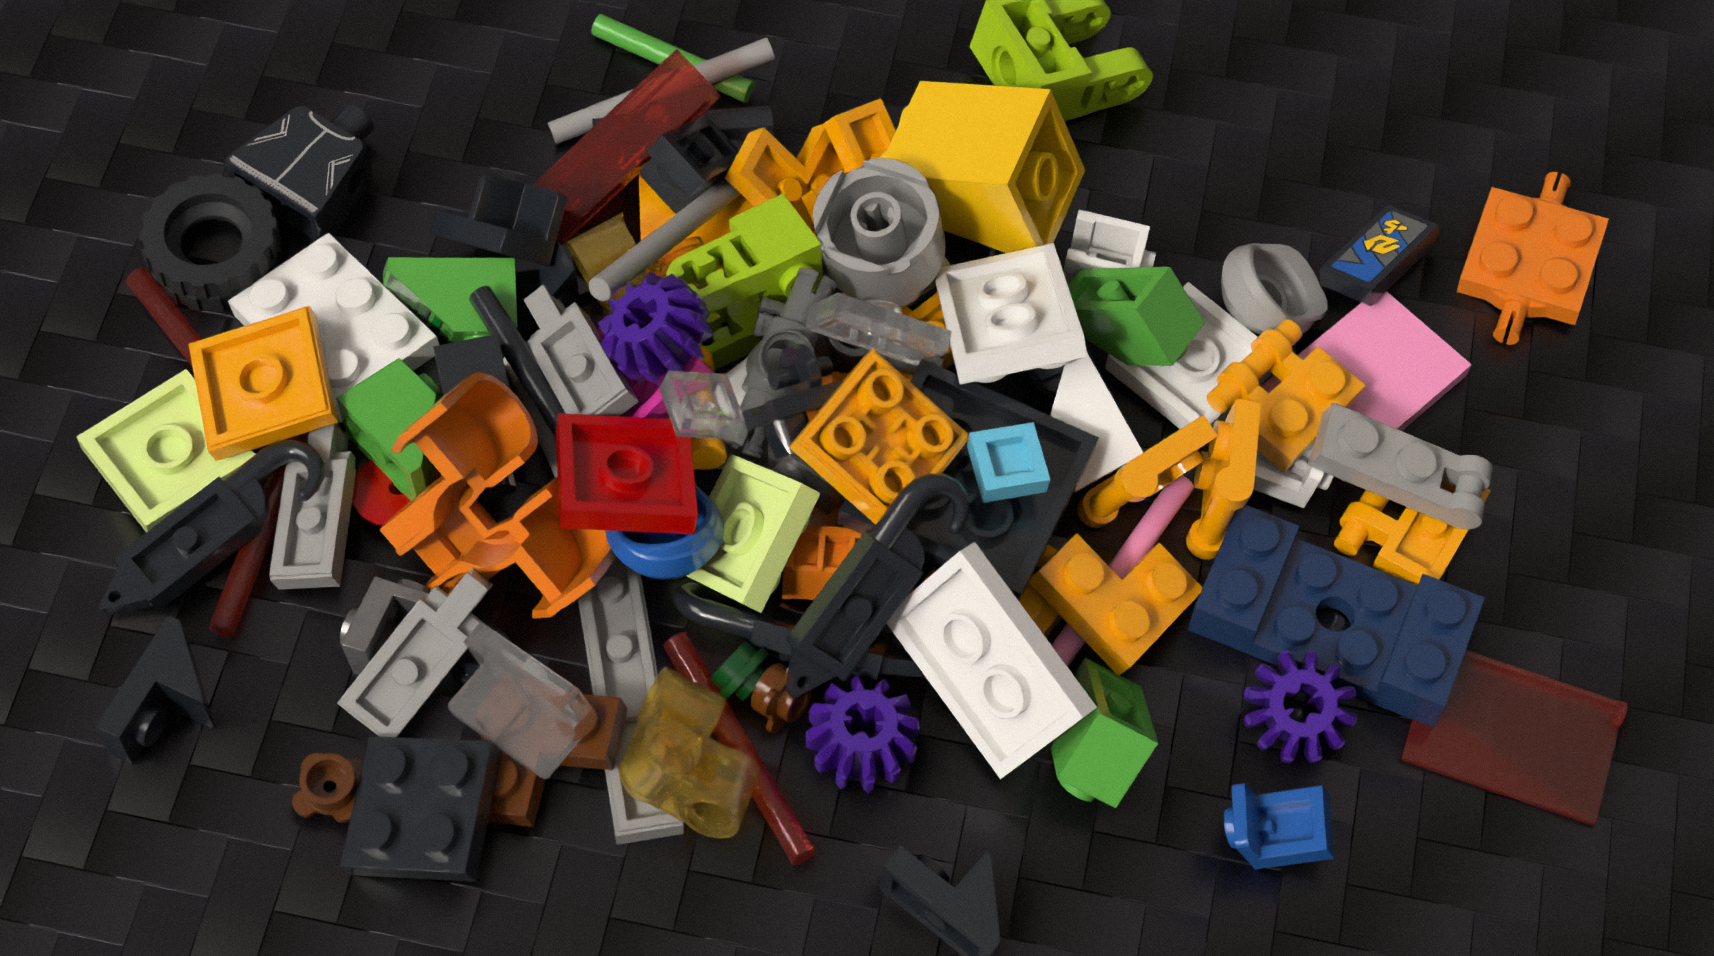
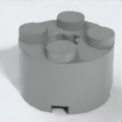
[813,158,946,306]

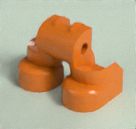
[380,372,617,619]

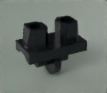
[742,344,845,459]

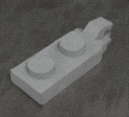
[524,285,639,416]
[269,423,356,590]
[337,568,493,738]

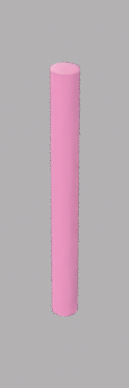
[1052,475,1194,667]

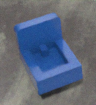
[1224,783,1334,869]

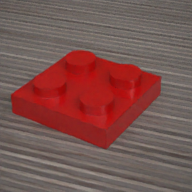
[556,413,698,534]

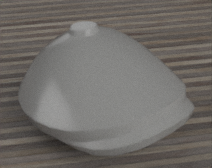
[1221,243,1328,335]

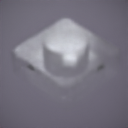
[659,371,745,440]

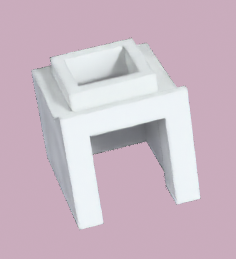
[1063,210,1156,285]

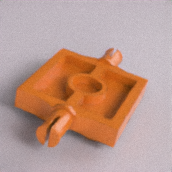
[1457,172,1609,345]

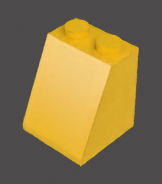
[880,81,1085,253]

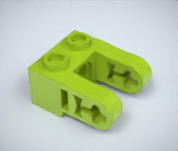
[970,0,1153,121]
[666,194,823,370]

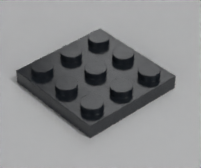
[837,359,1099,602]

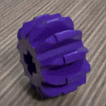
[598,271,713,386]
[1243,651,1357,763]
[805,674,920,793]

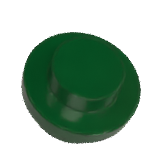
[710,640,769,702]

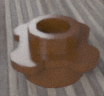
[751,663,811,734]
[292,753,363,823]

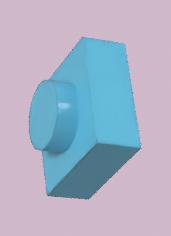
[967,422,1050,503]

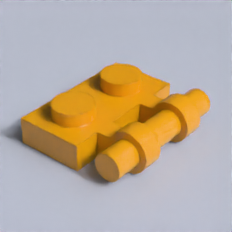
[1207,319,1366,473]
[1334,481,1491,585]

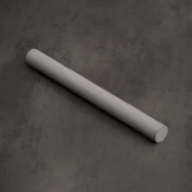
[548,37,775,145]
[589,177,741,301]

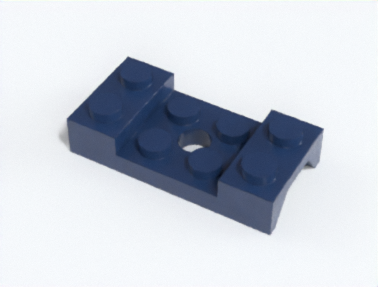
[1188,505,1485,728]

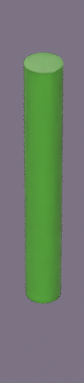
[592,14,755,103]

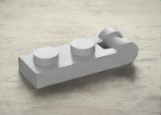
[1309,402,1493,529]

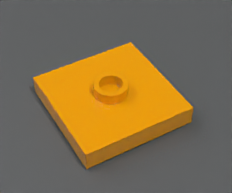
[189,306,338,461]

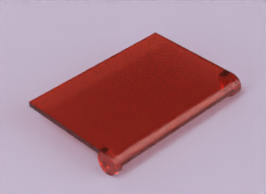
[1401,650,1628,826]

